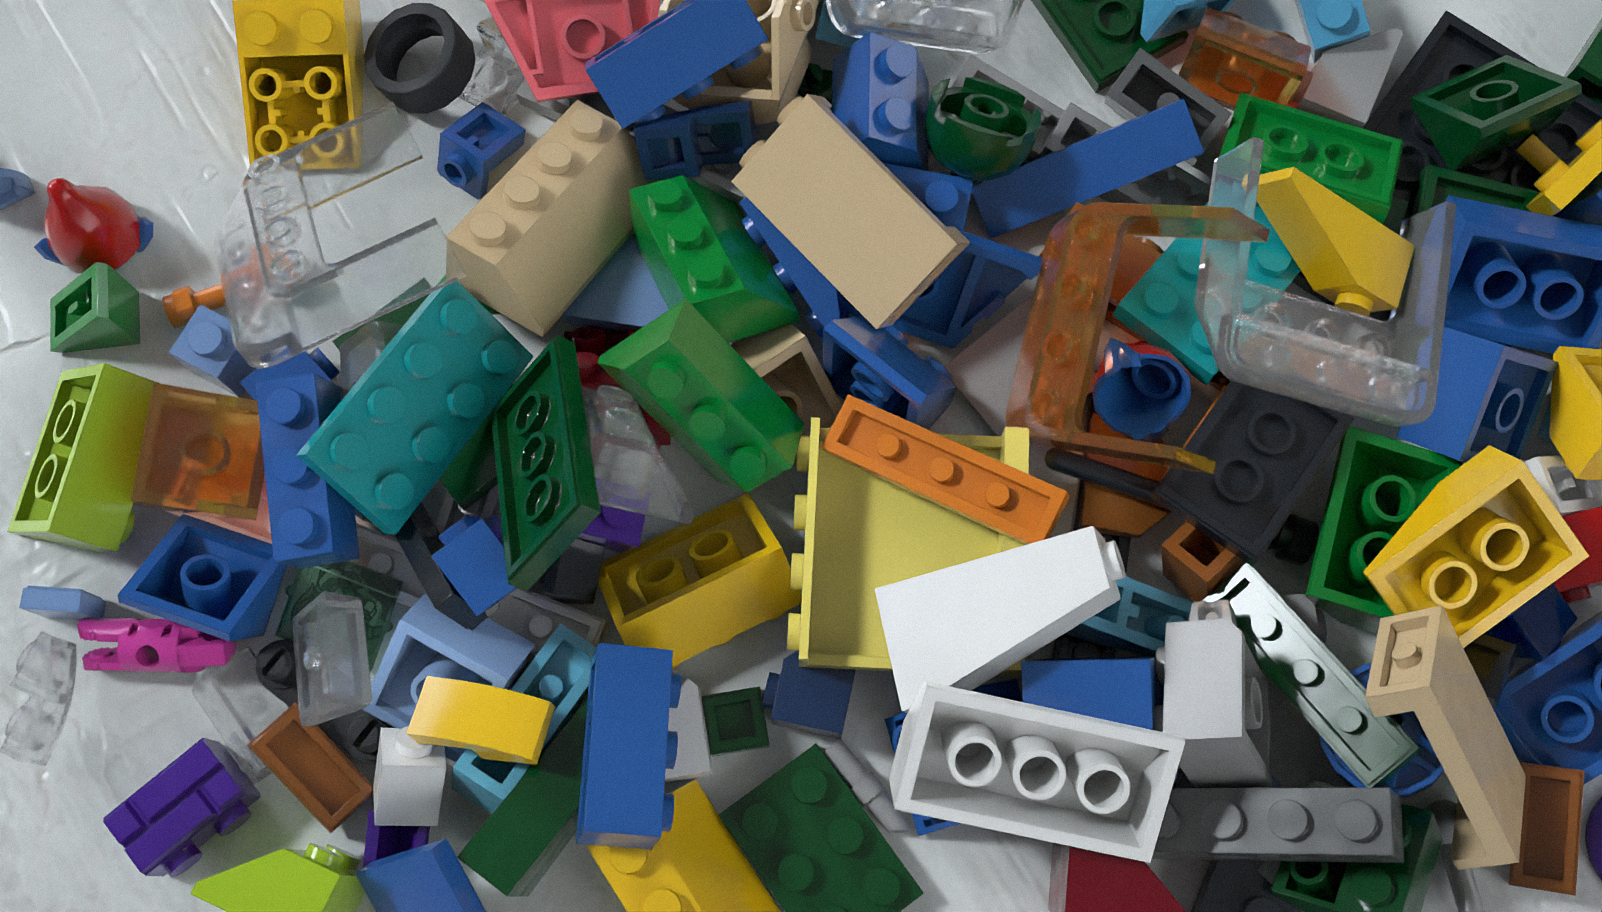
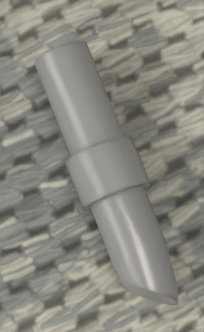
[823,739,912,833]

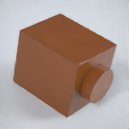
[1161,522,1245,602]

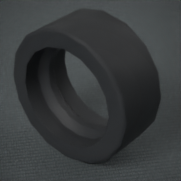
[364,3,476,114]

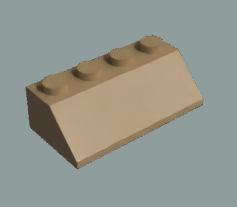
[445,100,660,337]

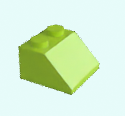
[190,843,365,912]

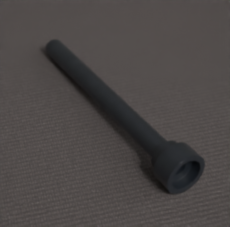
[1044,447,1319,566]

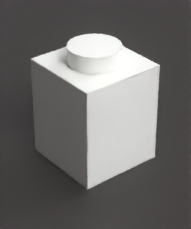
[373,726,446,826]

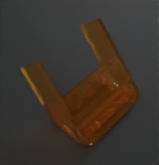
[1006,202,1270,474]

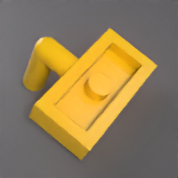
[1516,119,1602,216]

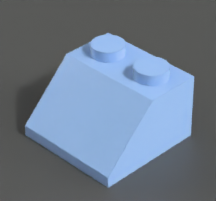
[361,593,535,762]

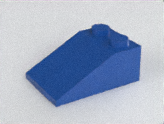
[823,316,957,430]
[1491,611,1602,784]

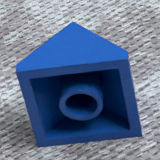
[118,514,287,641]

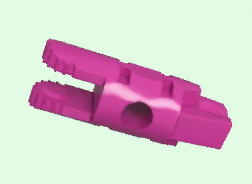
[77,617,237,673]

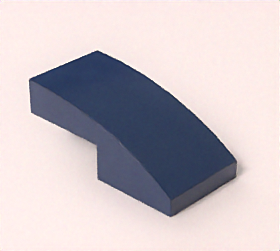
[633,101,758,180]

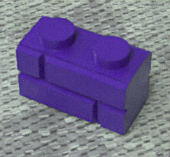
[103,738,261,878]

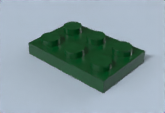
[719,743,924,912]

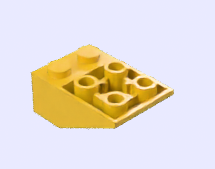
[232,0,364,169]

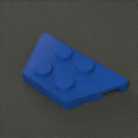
[843,225,1042,349]

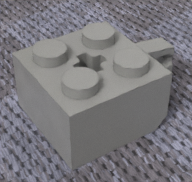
[1155,600,1272,788]

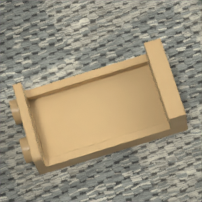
[731,94,970,329]
[1365,605,1526,870]

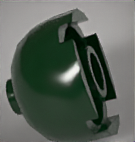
[925,77,1041,183]

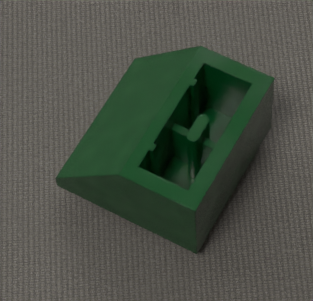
[1271,778,1443,912]

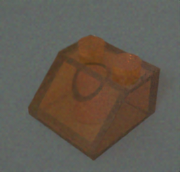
[1178,7,1311,111]
[131,382,265,521]

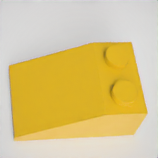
[1363,446,1589,648]

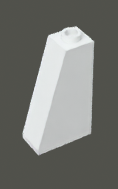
[875,526,1126,713]

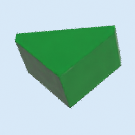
[50,262,140,353]

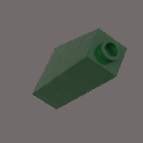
[457,699,588,897]

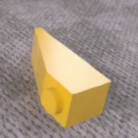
[1248,167,1415,318]

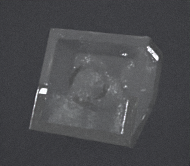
[581,385,695,525]

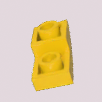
[406,676,555,765]

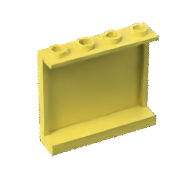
[787,417,1029,678]

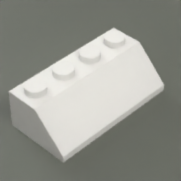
[889,681,1185,863]

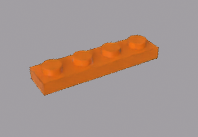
[821,394,1070,545]

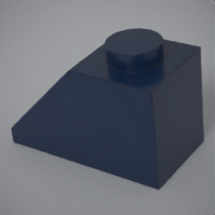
[762,651,856,739]

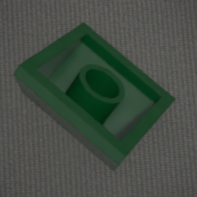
[1411,55,1582,171]

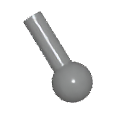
[1425,800,1485,912]

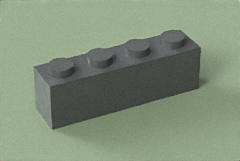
[1152,788,1404,863]

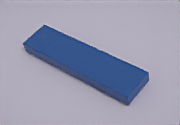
[972,98,1204,239]

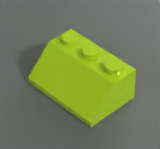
[7,363,171,552]

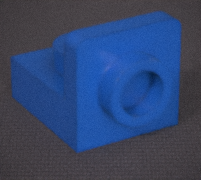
[437,102,526,199]

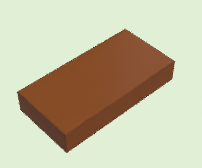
[247,702,373,833]
[1509,762,1585,896]

